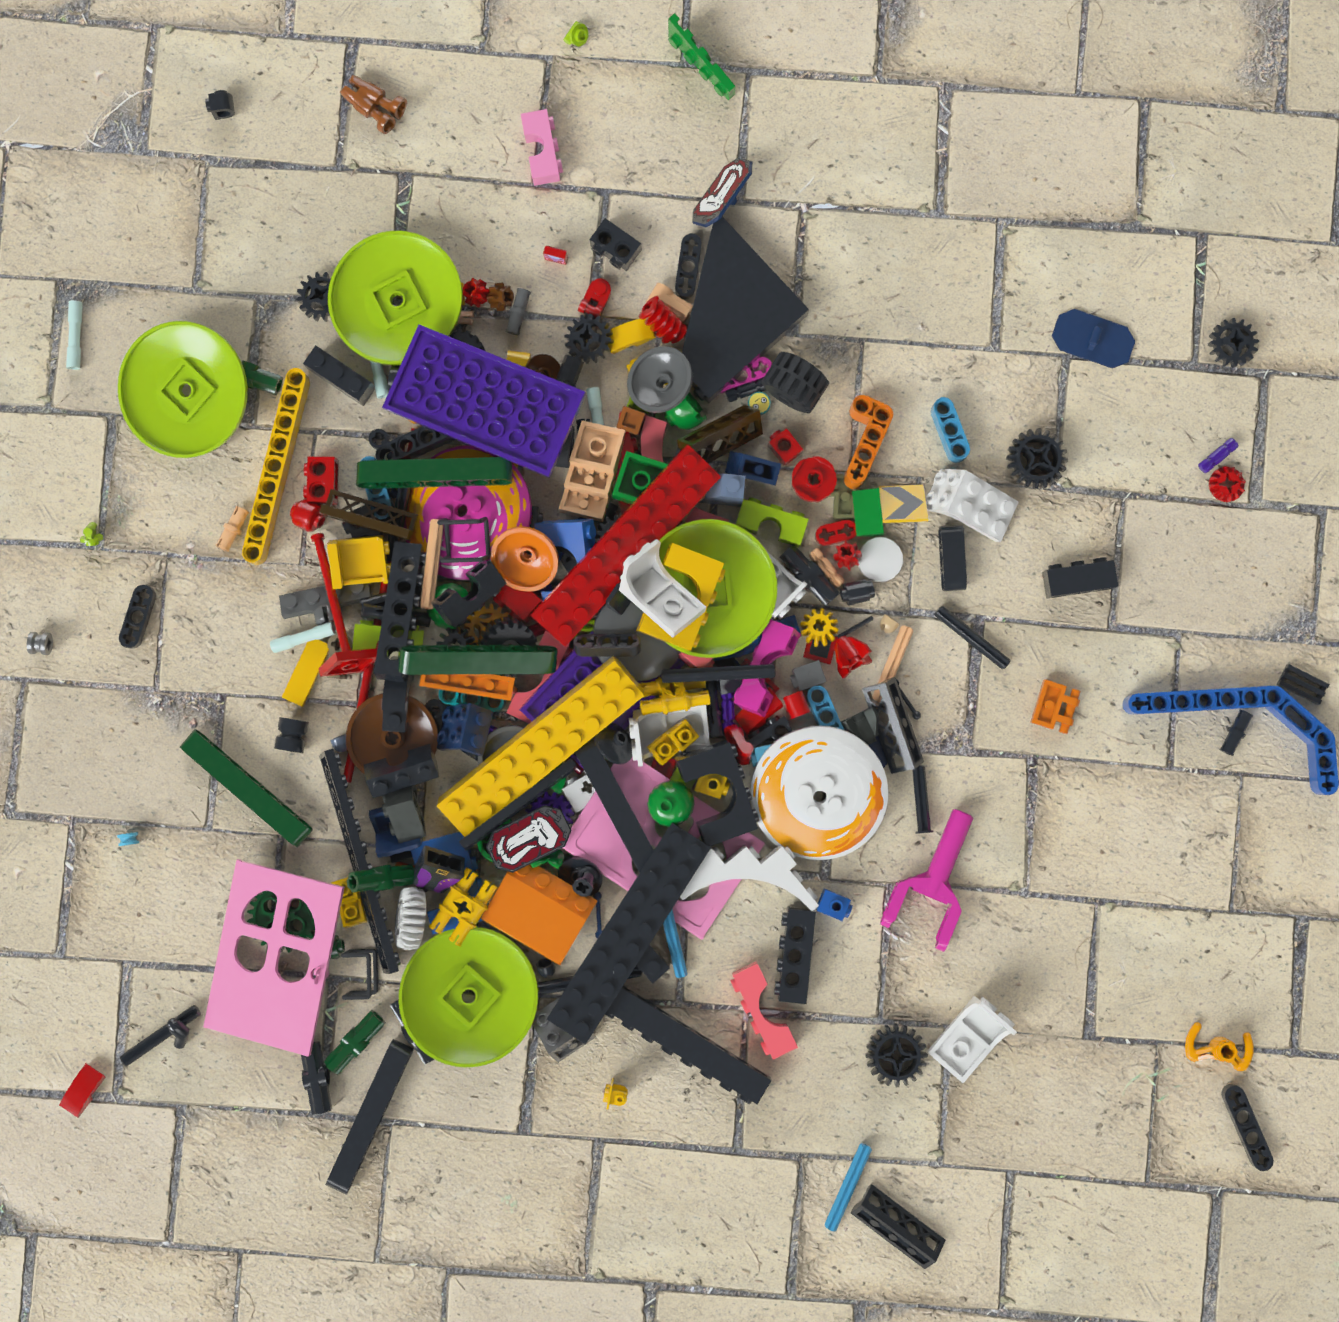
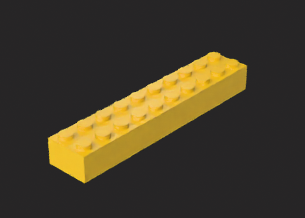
[437,657,644,837]

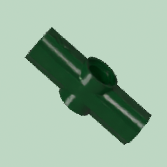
[242,360,283,396]
[347,864,414,893]
[324,1010,386,1075]

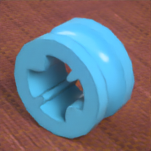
[117,832,140,846]

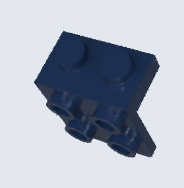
[437,703,493,756]
[369,807,422,858]

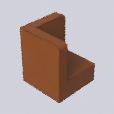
[616,406,647,435]

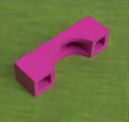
[733,619,801,717]

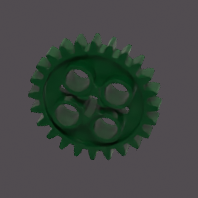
[247,891,315,953]

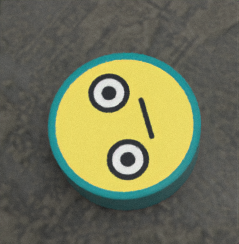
[748,392,770,415]

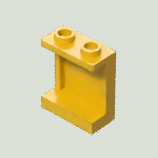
[327,535,391,589]

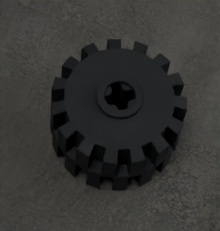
[761,352,829,413]

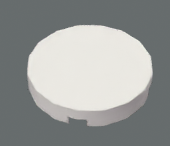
[858,537,903,582]

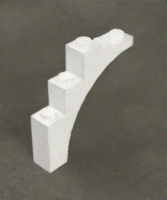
[680,845,819,911]

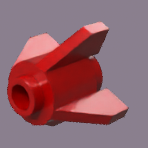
[833,636,873,679]

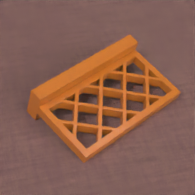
[419,674,518,701]

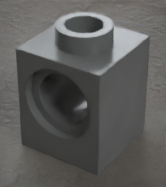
[790,660,827,691]

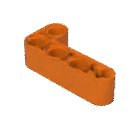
[844,395,893,489]

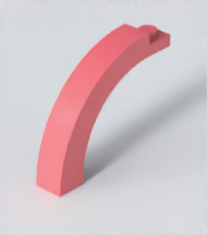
[641,415,729,524]

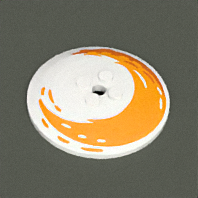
[750,726,888,860]

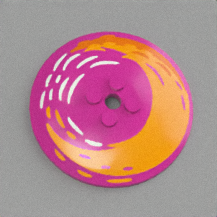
[403,445,532,580]

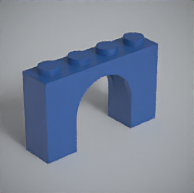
[534,519,602,608]
[411,832,489,934]

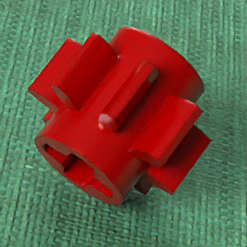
[462,278,490,307]
[833,541,862,571]

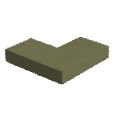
[812,474,858,520]

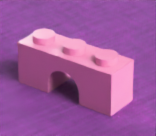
[521,109,563,186]

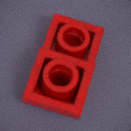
[735,687,783,736]
[59,1063,106,1118]

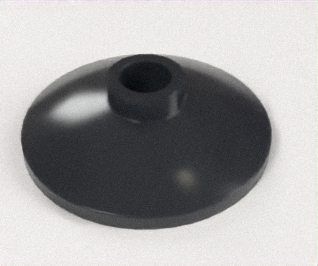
[595,723,632,765]
[558,857,603,896]

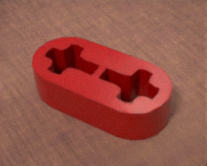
[815,520,856,546]

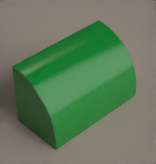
[852,488,884,537]

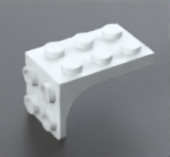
[925,469,1018,542]
[619,539,706,638]
[767,552,807,620]
[629,705,710,767]
[927,996,1017,1083]

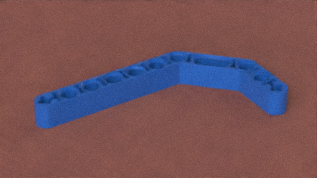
[1123,686,1339,795]

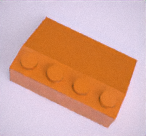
[481,864,597,965]

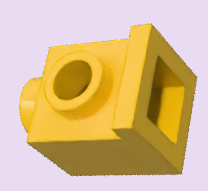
[694,774,730,799]

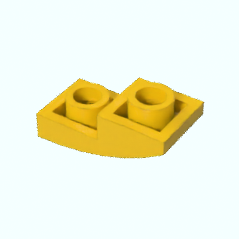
[608,319,656,354]
[646,719,699,765]
[331,877,367,929]

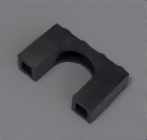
[674,740,759,846]

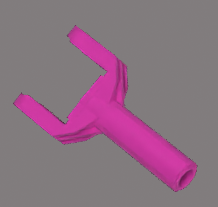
[880,809,974,952]

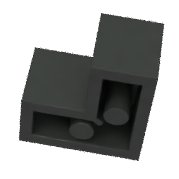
[382,785,426,843]

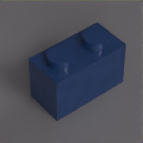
[725,451,781,486]

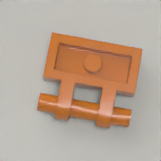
[1030,679,1081,734]

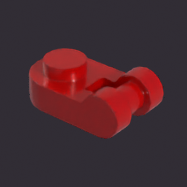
[578,278,611,319]
[724,724,753,766]

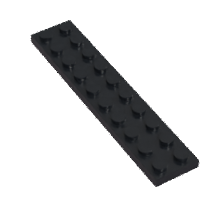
[319,749,401,974]
[546,823,711,1045]

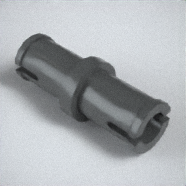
[505,288,531,336]

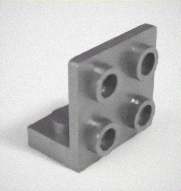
[532,996,596,1063]

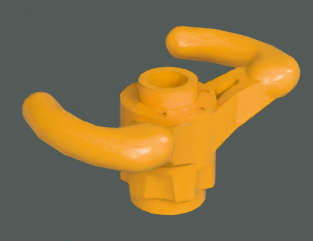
[1185,1022,1254,1071]

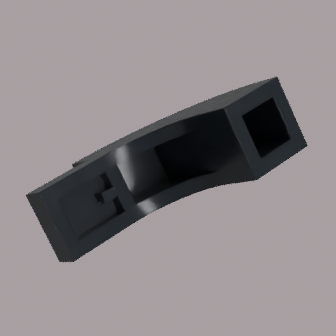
[382,656,414,732]

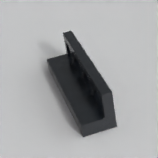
[862,677,924,774]
[851,1184,946,1269]

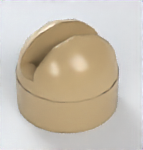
[880,614,900,633]

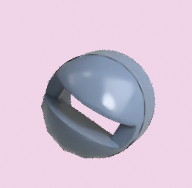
[330,734,347,752]

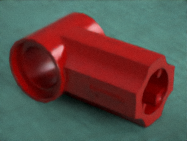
[783,690,810,719]

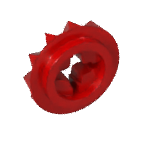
[1209,466,1246,502]

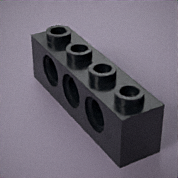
[774,907,816,1004]

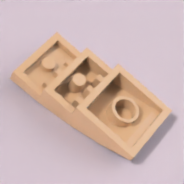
[559,420,626,522]

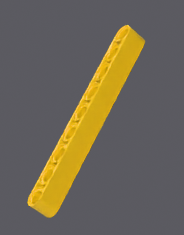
[242,368,310,565]

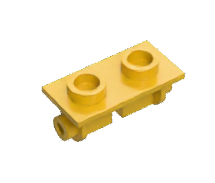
[603,1078,628,1110]

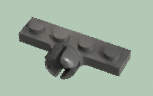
[279,583,372,625]

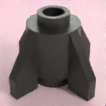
[840,707,879,745]

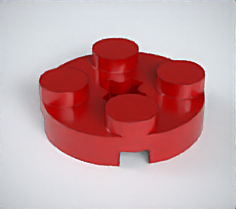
[791,456,837,503]

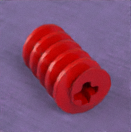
[639,296,687,344]

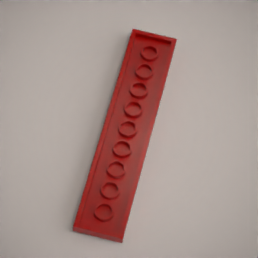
[531,445,721,647]

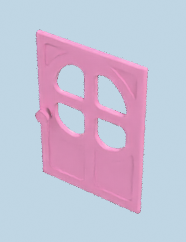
[563,756,765,940]
[203,859,345,1057]

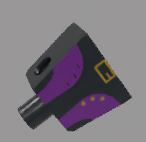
[413,845,465,893]

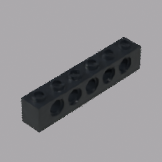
[374,541,426,682]

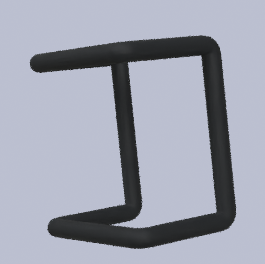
[437,517,491,563]
[341,949,378,1000]

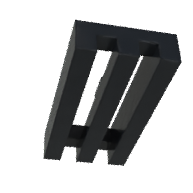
[1277,664,1330,705]

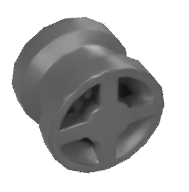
[27,632,53,655]

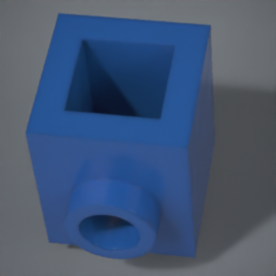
[816,888,853,922]

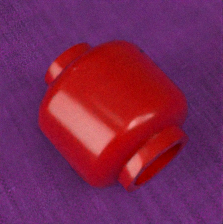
[290,499,325,532]

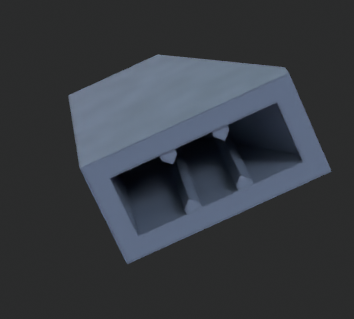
[698,473,746,507]

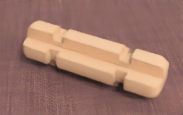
[809,548,845,588]

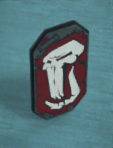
[486,805,572,873]

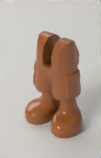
[340,75,407,134]

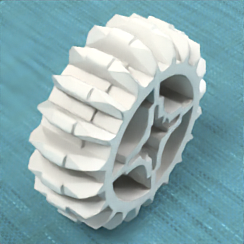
[394,887,426,950]

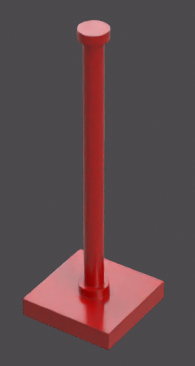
[311,533,378,677]

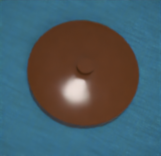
[346,693,438,775]

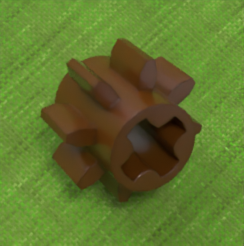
[486,282,514,311]

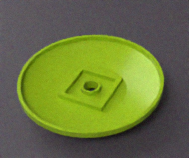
[328,231,463,365]
[118,321,247,458]
[659,519,777,658]
[399,927,538,1067]

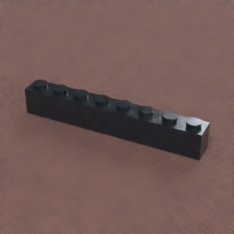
[605,986,772,1104]

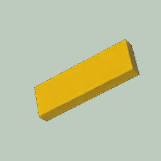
[282,640,329,707]

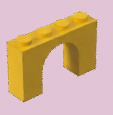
[636,543,725,651]

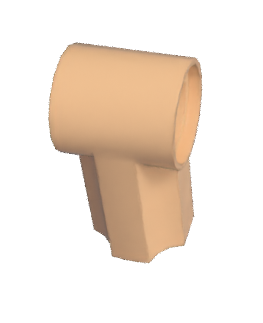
[646,283,693,324]

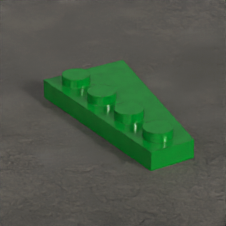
[668,13,736,101]

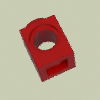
[768,428,803,467]

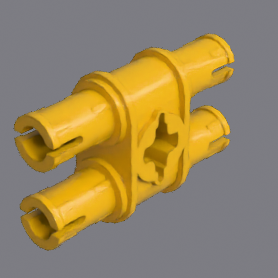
[640,677,710,716]
[429,867,498,947]

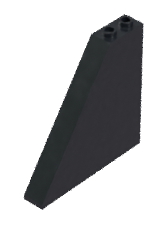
[682,216,809,404]

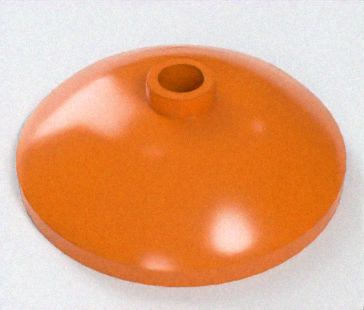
[491,526,559,592]

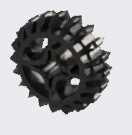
[1006,428,1068,490]
[865,1023,928,1087]

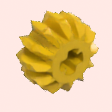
[800,608,839,647]

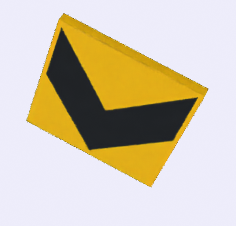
[878,485,928,523]

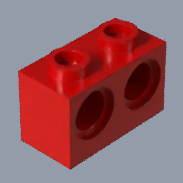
[303,456,339,505]

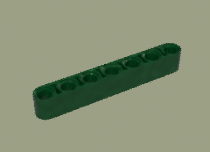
[356,457,512,489]
[398,645,558,675]
[179,729,313,848]

